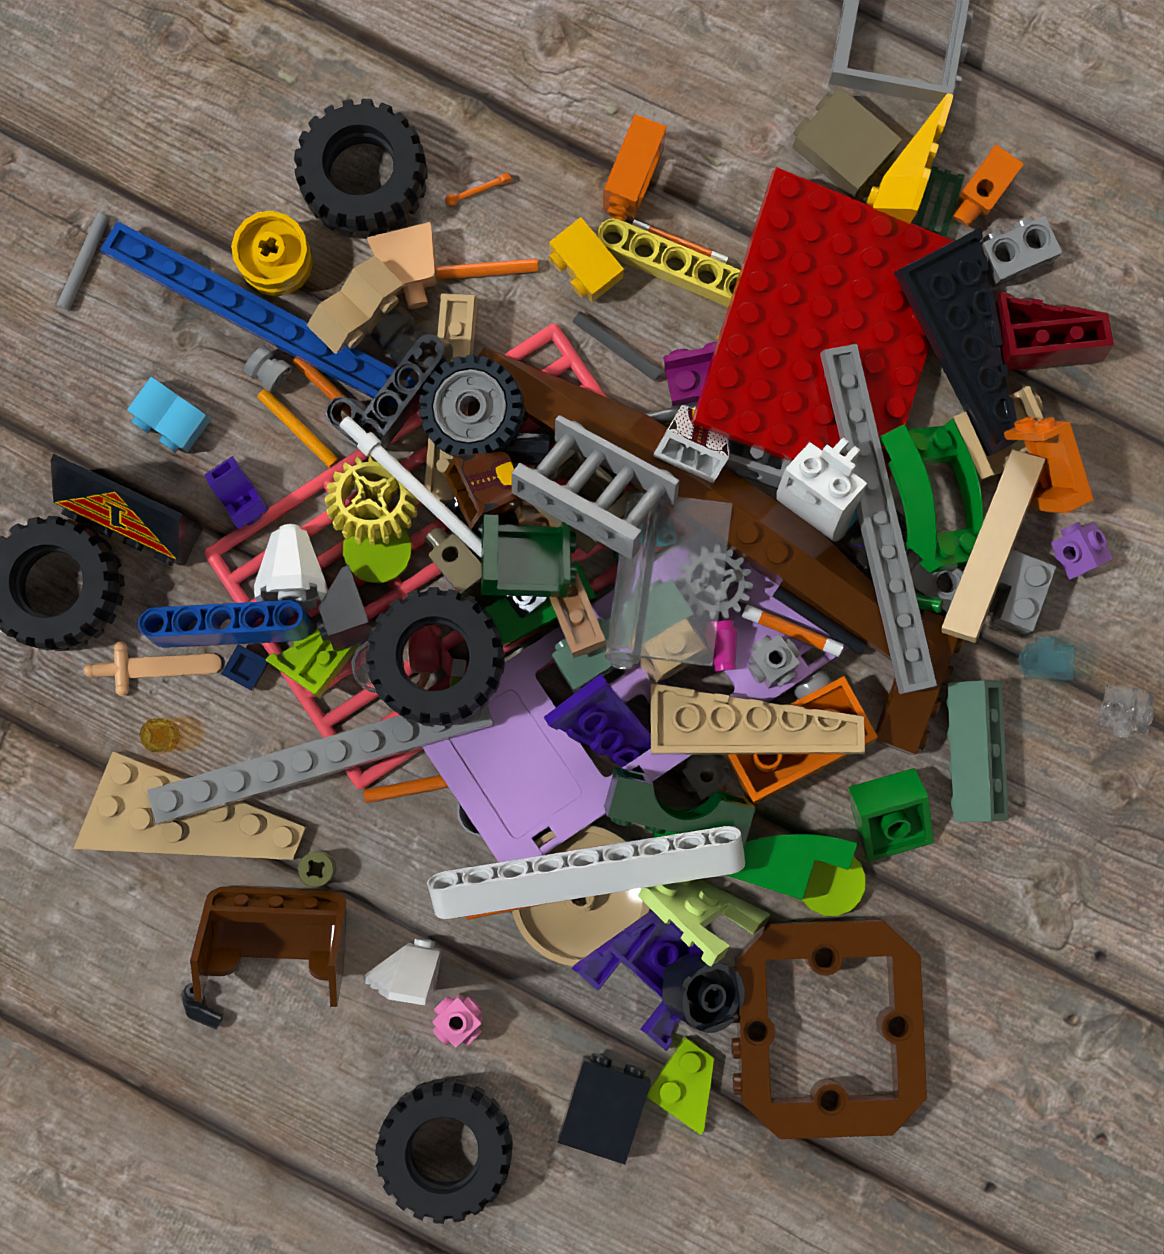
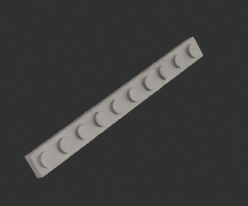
[820,344,937,694]
[147,704,494,825]

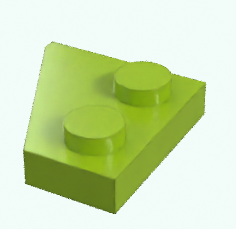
[265,628,361,699]
[647,1036,714,1135]

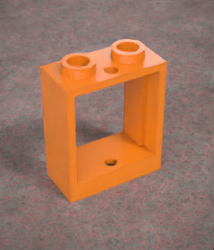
[603,114,667,221]

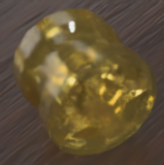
[140,718,180,753]

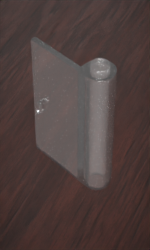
[605,493,733,669]

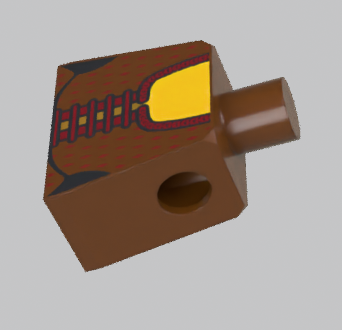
[444,452,529,530]

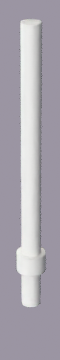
[339,416,481,558]

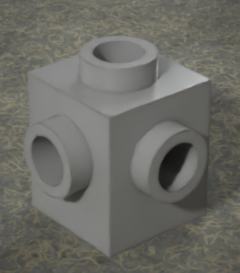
[748,634,800,688]

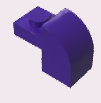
[205,456,269,529]

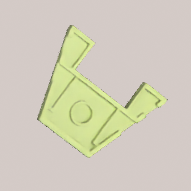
[637,879,770,967]

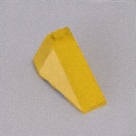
[866,93,954,223]

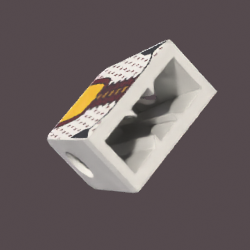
[653,405,729,483]

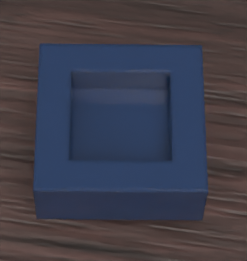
[221,644,269,691]

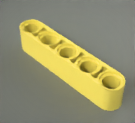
[598,218,740,307]

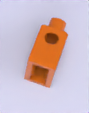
[953,144,1024,228]

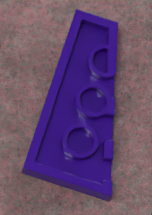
[544,674,651,773]

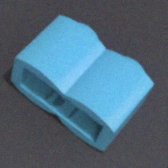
[127,377,211,453]

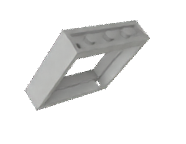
[828,0,973,104]

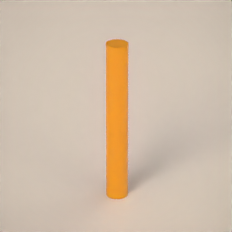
[257,388,339,468]

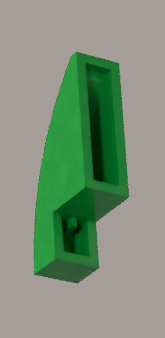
[726,834,857,900]

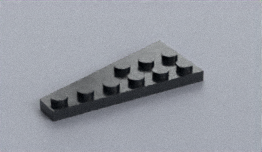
[894,227,1019,457]

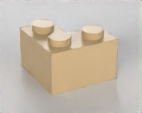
[306,255,404,354]

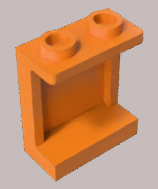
[1004,417,1094,514]

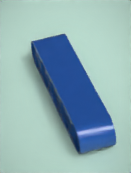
[138,600,313,648]

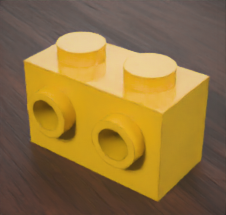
[548,217,624,303]

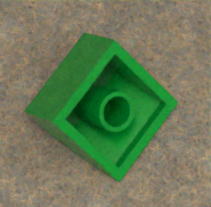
[848,768,934,862]

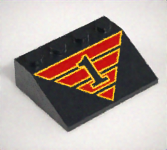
[50,454,203,566]

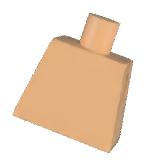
[367,222,437,309]

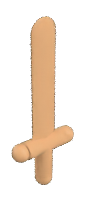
[83,641,222,696]

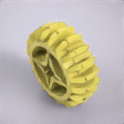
[325,456,420,547]

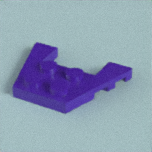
[571,910,704,1051]

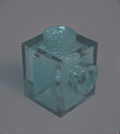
[1019,637,1074,681]

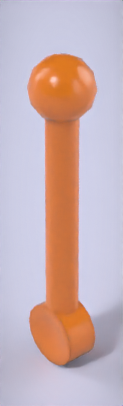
[445,173,512,207]

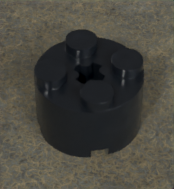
[662,952,745,1033]

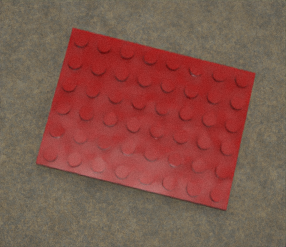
[691,167,953,479]

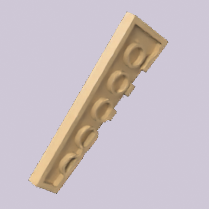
[651,684,865,755]

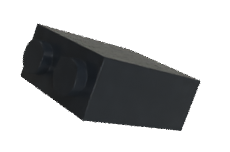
[558,1053,651,1165]

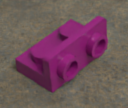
[663,342,717,406]

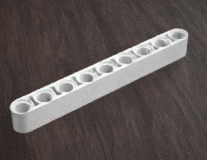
[427,826,746,919]

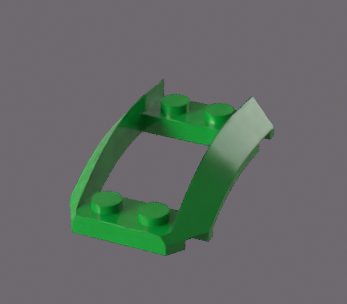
[879,419,984,573]

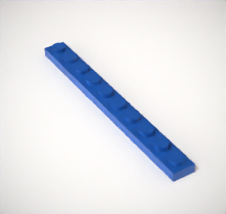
[100,221,418,411]

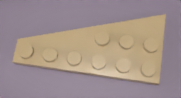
[73,752,307,860]

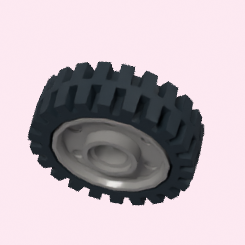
[419,355,525,457]

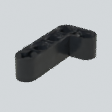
[326,334,453,449]

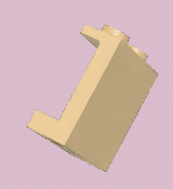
[952,386,1044,483]

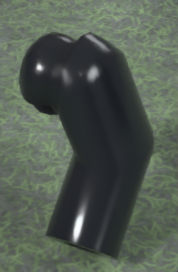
[181,983,224,1030]

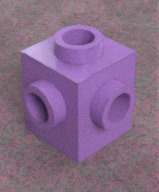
[1051,522,1113,580]

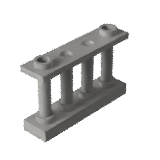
[512,415,679,560]

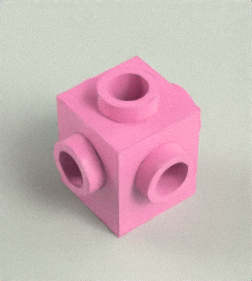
[432,993,483,1048]

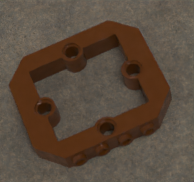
[731,919,927,1139]

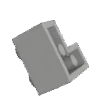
[992,550,1056,634]

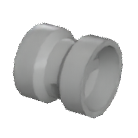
[243,345,292,393]

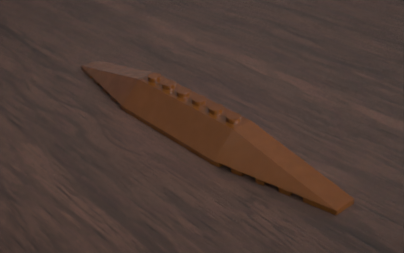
[478,347,943,668]

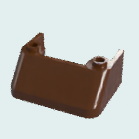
[190,887,347,1007]

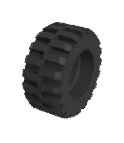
[294,98,428,239]
[0,516,125,651]
[366,587,505,727]
[375,1078,513,1224]

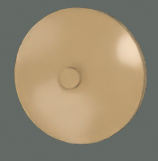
[512,825,650,966]

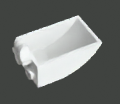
[776,438,867,542]

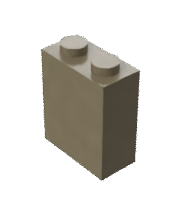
[792,87,902,199]

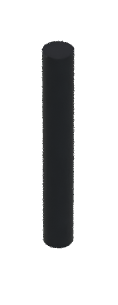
[772,585,867,655]

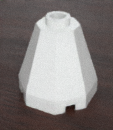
[254,524,328,610]

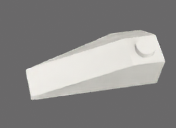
[363,938,442,1006]

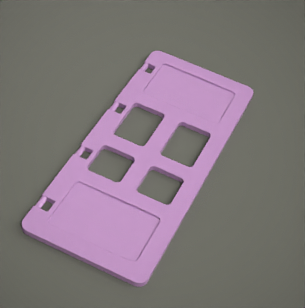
[422,531,849,862]

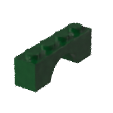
[604,767,755,848]

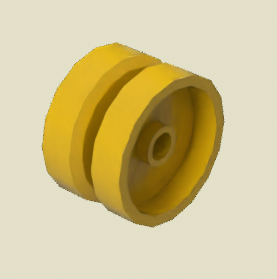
[231,211,313,297]

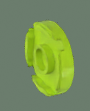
[343,518,412,584]
[802,856,865,916]

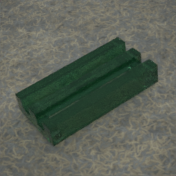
[914,166,965,237]

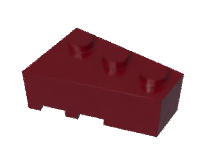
[995,292,1114,371]

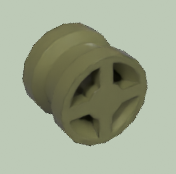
[298,851,336,887]

